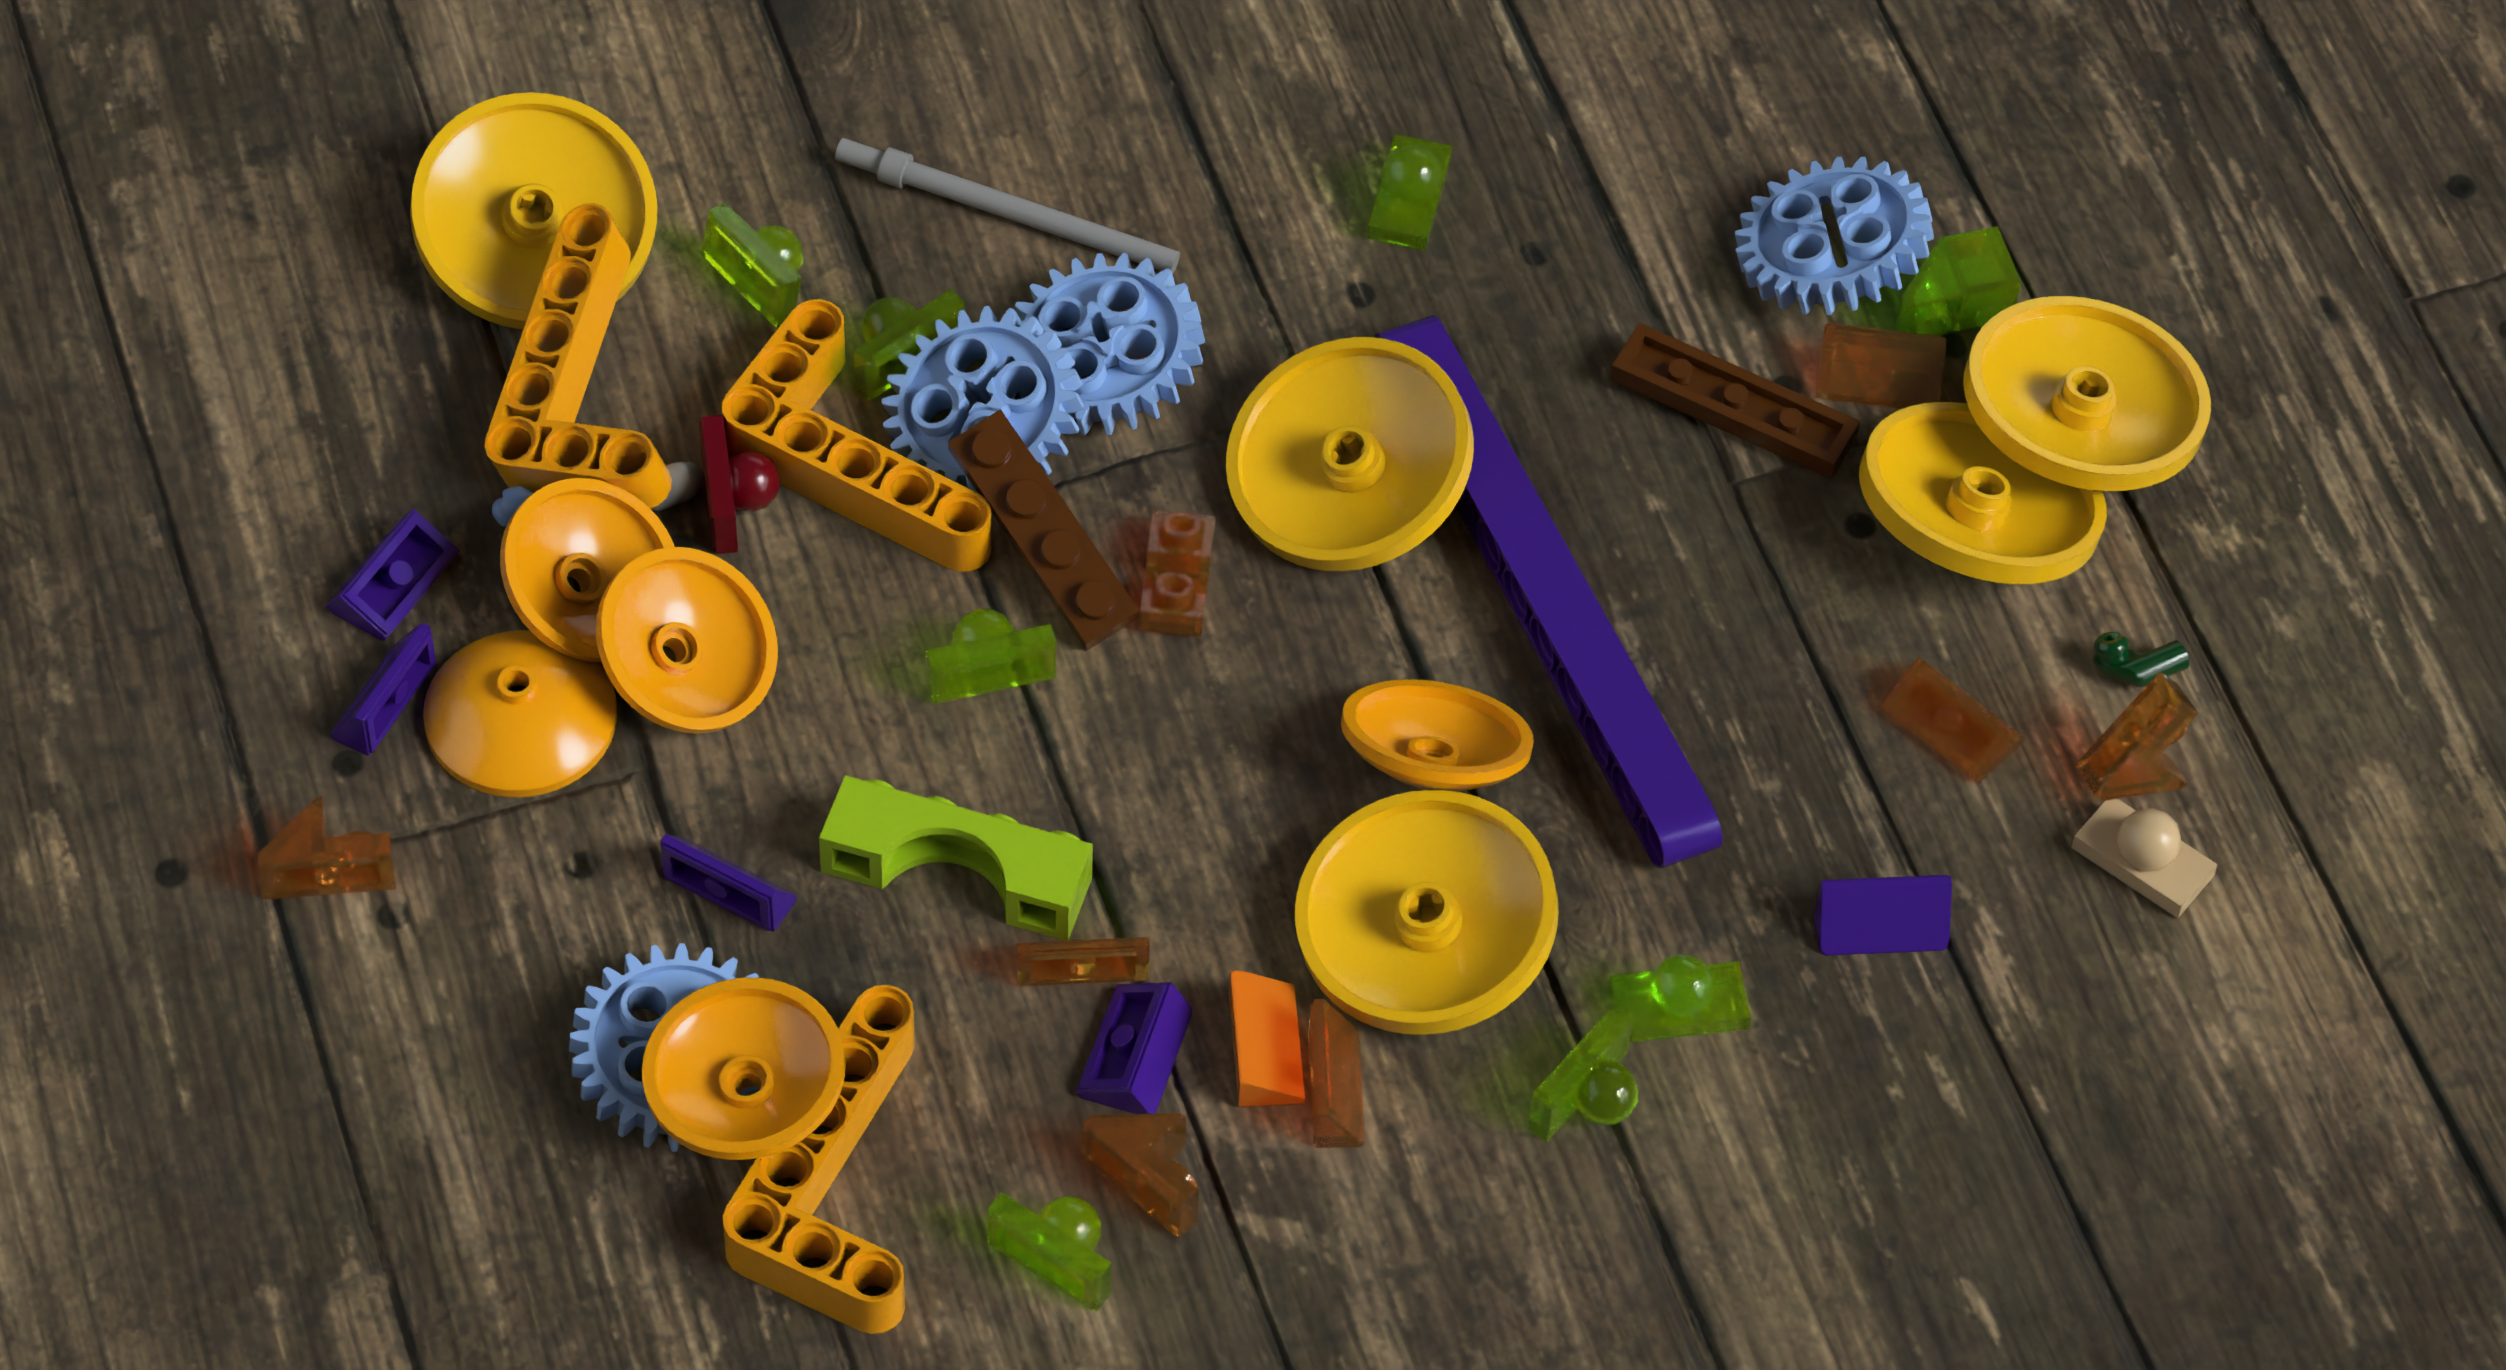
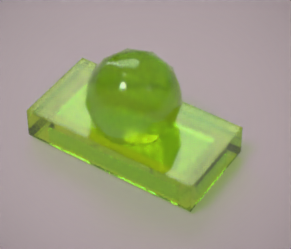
[1367,134,1453,250]
[701,203,804,328]
[854,289,964,401]
[926,609,1056,704]
[1608,954,1752,1044]
[1528,1008,1639,1142]
[987,1192,1112,1312]

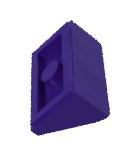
[325,508,460,641]
[330,623,436,756]
[660,834,797,932]
[1814,875,1952,956]
[1076,982,1192,1116]

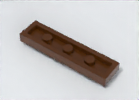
[1610,322,1860,479]
[948,409,1139,651]

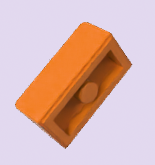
[1229,970,1305,1107]

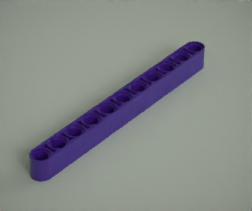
[1374,315,1722,868]

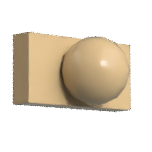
[2071,795,2218,918]

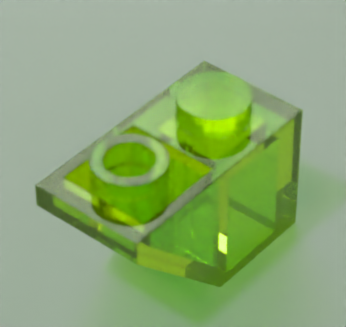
[1894,226,2021,343]

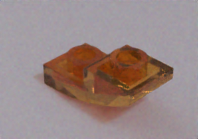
[1139,510,1216,637]

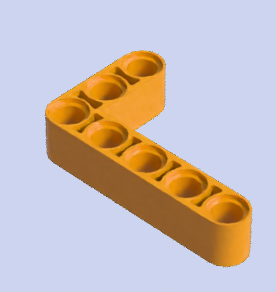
[484,203,672,509]
[722,299,991,572]
[723,985,915,1334]

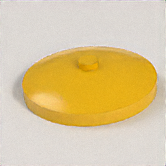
[410,92,658,329]
[1963,296,2211,491]
[1226,337,1474,571]
[1859,402,2107,584]
[1295,790,1559,1035]

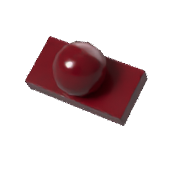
[699,415,781,554]

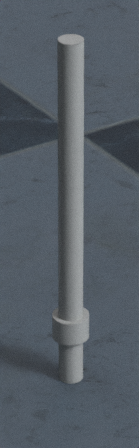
[835,138,1180,274]

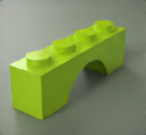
[819,775,1093,942]

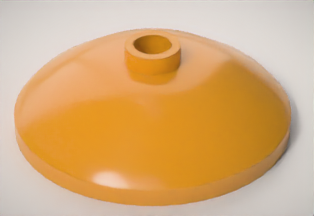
[500,478,675,663]
[596,547,778,734]
[423,630,617,797]
[1341,679,1534,792]
[642,977,846,1160]

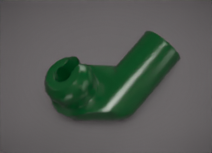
[2093,632,2189,687]

